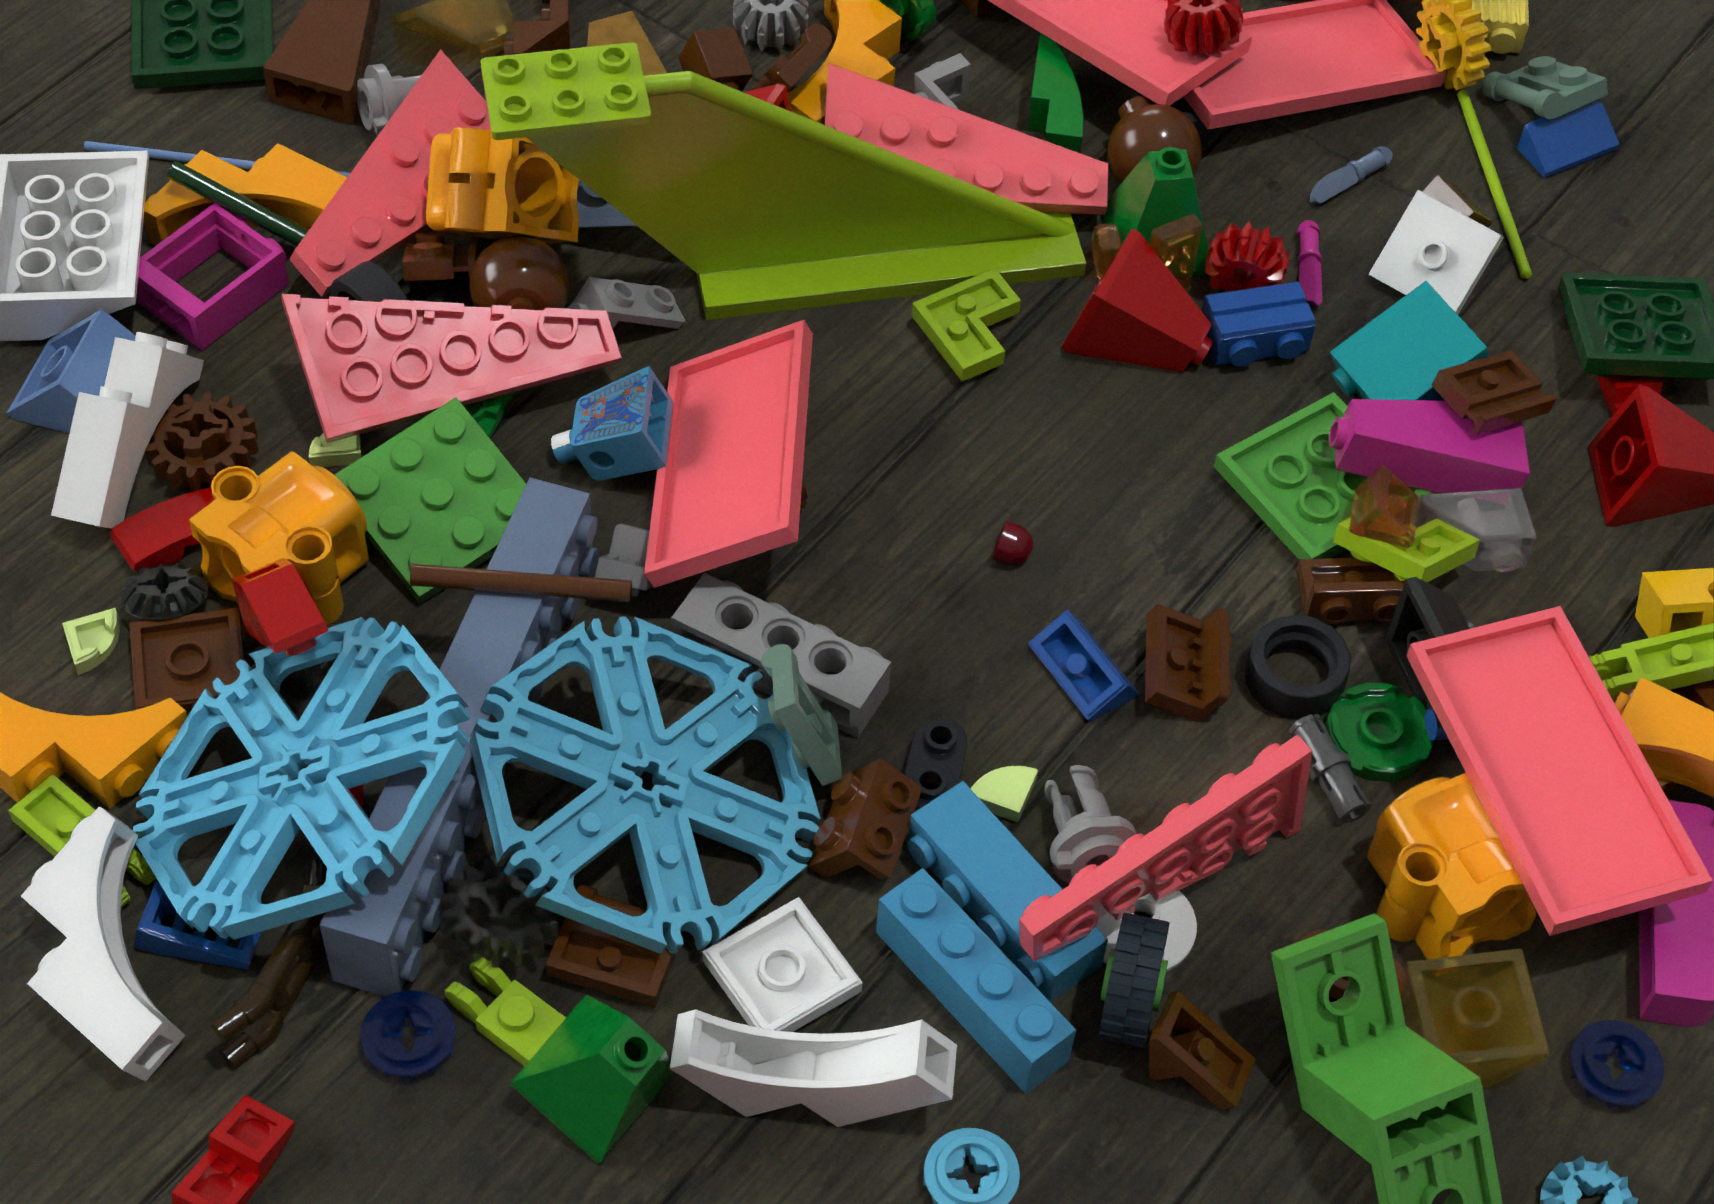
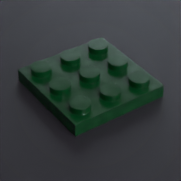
[132,0,275,89]
[1558,272,1714,381]

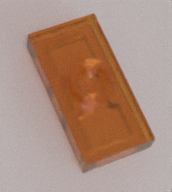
[1149,213,1203,292]

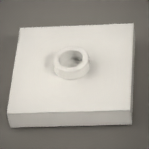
[1369,190,1504,315]
[702,897,863,1032]

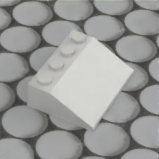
[0,151,149,341]

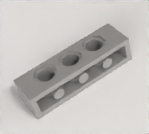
[671,573,891,738]

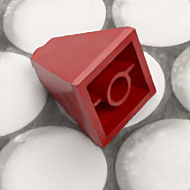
[1061,228,1213,372]
[1588,385,1714,527]

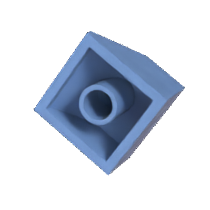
[6,309,136,433]

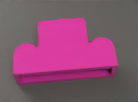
[1638,800,1714,1027]

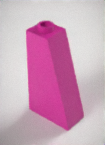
[1329,399,1530,509]

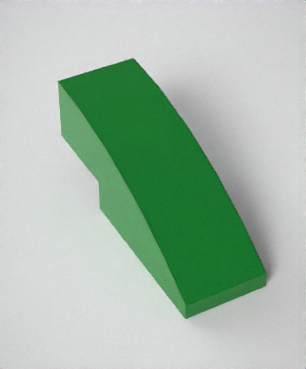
[1027,33,1083,153]

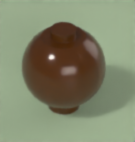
[1107,95,1202,184]
[469,236,569,310]

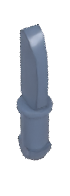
[1310,146,1393,205]

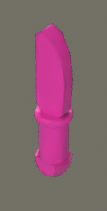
[1297,220,1323,307]

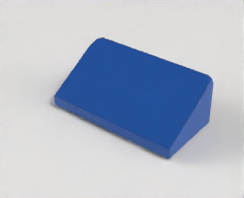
[1517,99,1619,178]
[1028,609,1139,722]

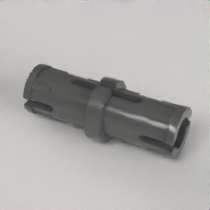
[1289,714,1372,823]

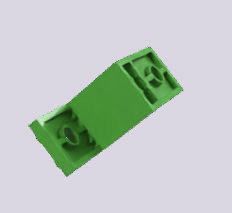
[1271,913,1503,1204]

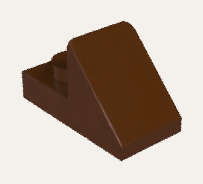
[1149,991,1256,1110]

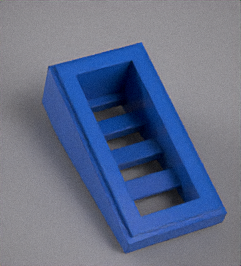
[133,882,262,970]

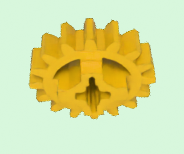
[1416,0,1491,90]

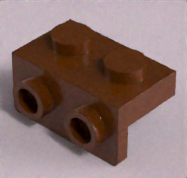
[1296,558,1405,624]
[1145,604,1232,722]
[809,758,921,880]

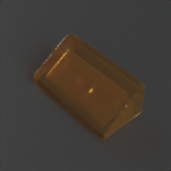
[1349,465,1419,548]

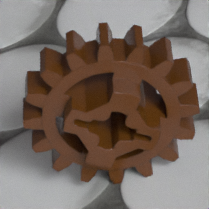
[145,392,259,492]

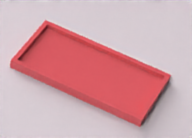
[988,0,1252,106]
[1183,0,1447,130]
[644,320,813,588]
[1406,606,1713,936]

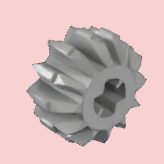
[733,0,809,52]

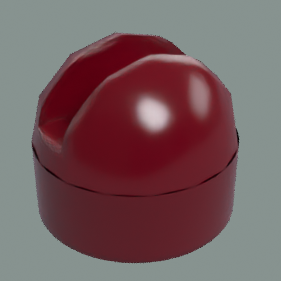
[992,520,1033,565]

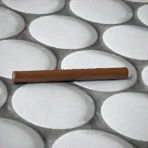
[410,564,632,602]

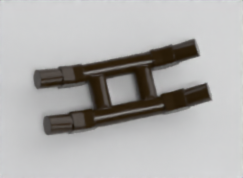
[211,860,327,1069]

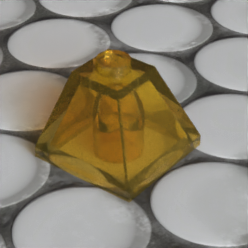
[391,0,514,53]

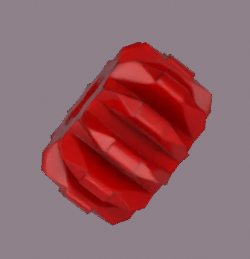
[1164,0,1244,56]
[1205,221,1289,292]

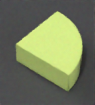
[309,433,362,467]
[62,608,120,675]
[971,766,1038,823]

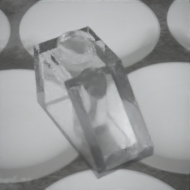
[1411,488,1537,572]

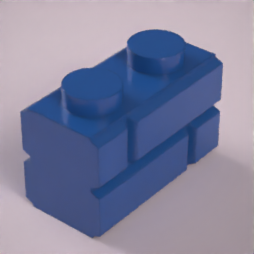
[1201,282,1315,366]

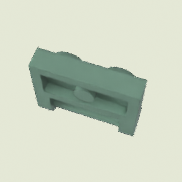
[1482,56,1608,120]
[761,644,842,786]

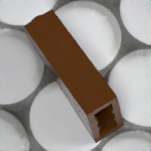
[263,0,380,125]

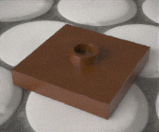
[129,607,245,715]

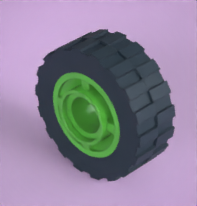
[1099,913,1170,1049]

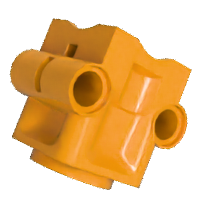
[426,127,580,244]
[189,451,369,625]
[1367,773,1536,971]

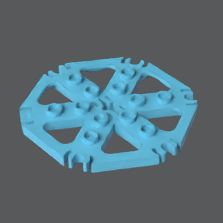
[469,616,821,954]
[133,617,470,940]

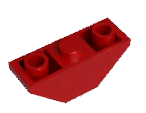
[231,558,329,656]

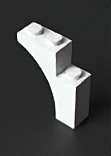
[51,332,204,528]
[21,806,186,1082]
[670,1009,957,1127]

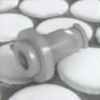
[356,63,422,136]
[1044,765,1137,883]

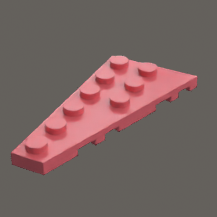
[825,63,1108,215]

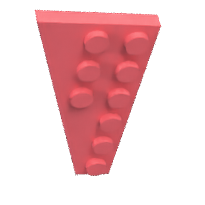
[289,49,491,297]
[281,294,622,443]
[1019,735,1312,961]

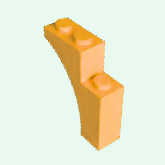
[788,0,902,125]
[143,143,347,246]
[1615,677,1714,798]
[0,692,187,810]

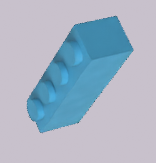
[907,781,1108,1003]
[876,868,1076,1094]

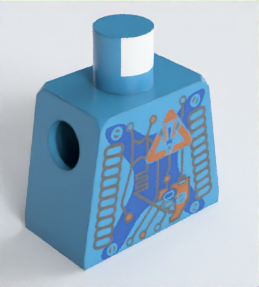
[551,366,673,481]

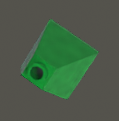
[1102,147,1210,279]
[510,995,673,1164]

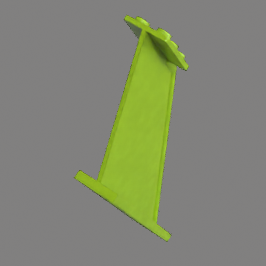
[480,42,1086,320]

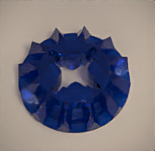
[360,990,456,1081]
[1568,1020,1664,1109]

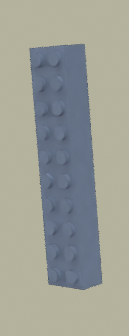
[320,477,599,1000]

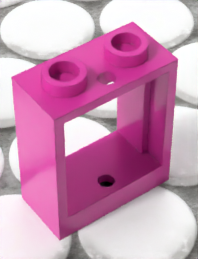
[136,203,289,350]

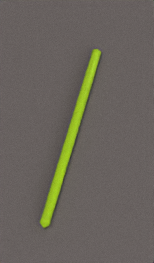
[1457,90,1532,279]

